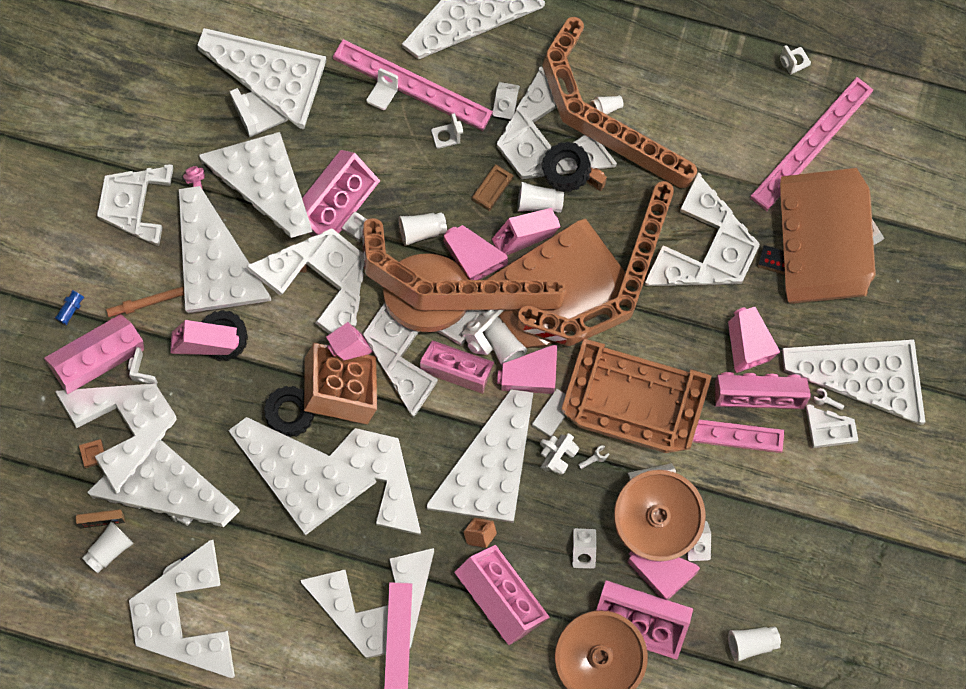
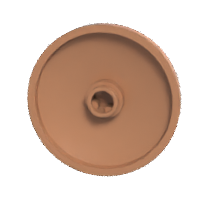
[383,254,469,332]
[614,470,706,562]
[555,610,648,689]

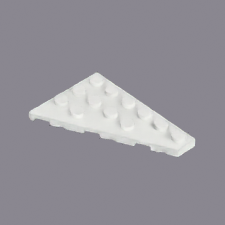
[402,0,545,60]
[198,28,326,129]
[199,132,312,238]
[179,186,271,313]
[782,340,925,425]
[228,417,377,535]
[87,440,240,527]

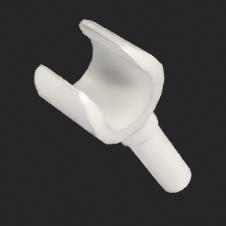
[814,388,844,410]
[578,446,609,469]

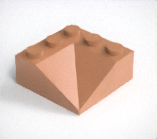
[304,343,377,425]

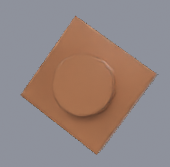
[586,168,607,192]
[79,439,104,468]

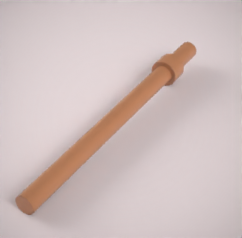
[106,286,185,317]

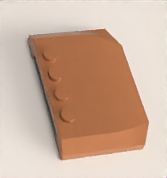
[780,168,876,304]
[487,219,626,348]
[561,338,712,453]

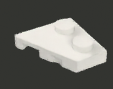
[806,405,858,448]

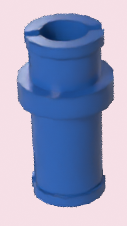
[55,290,84,325]

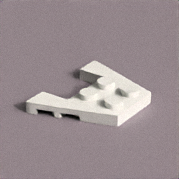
[97,164,173,246]

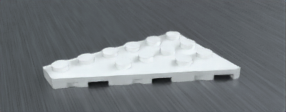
[427,389,533,523]

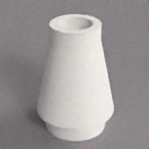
[590,95,623,115]

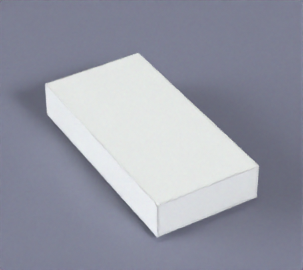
[532,389,566,438]

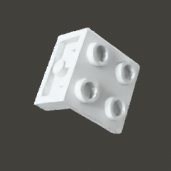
[230,88,288,137]

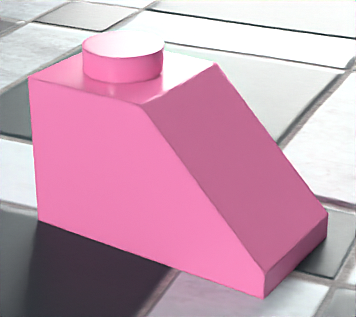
[326,322,373,360]

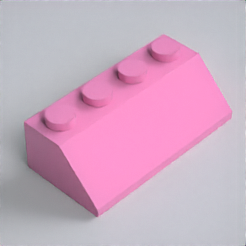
[302,150,380,236]
[44,314,144,395]
[715,372,810,409]
[455,545,550,645]
[596,580,693,660]

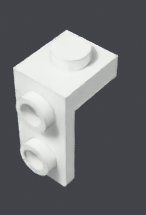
[462,310,504,355]

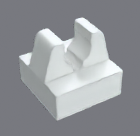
[342,211,367,242]

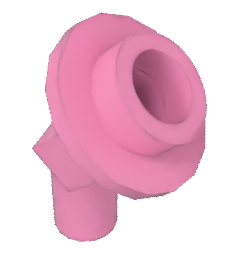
[183,166,205,188]

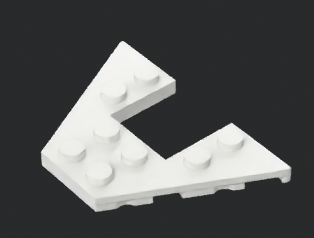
[497,66,617,179]
[645,173,760,286]
[246,229,365,334]
[363,303,482,418]
[56,383,177,494]
[330,428,421,536]
[129,540,235,678]
[301,548,434,659]

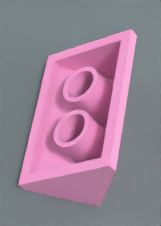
[420,340,494,394]

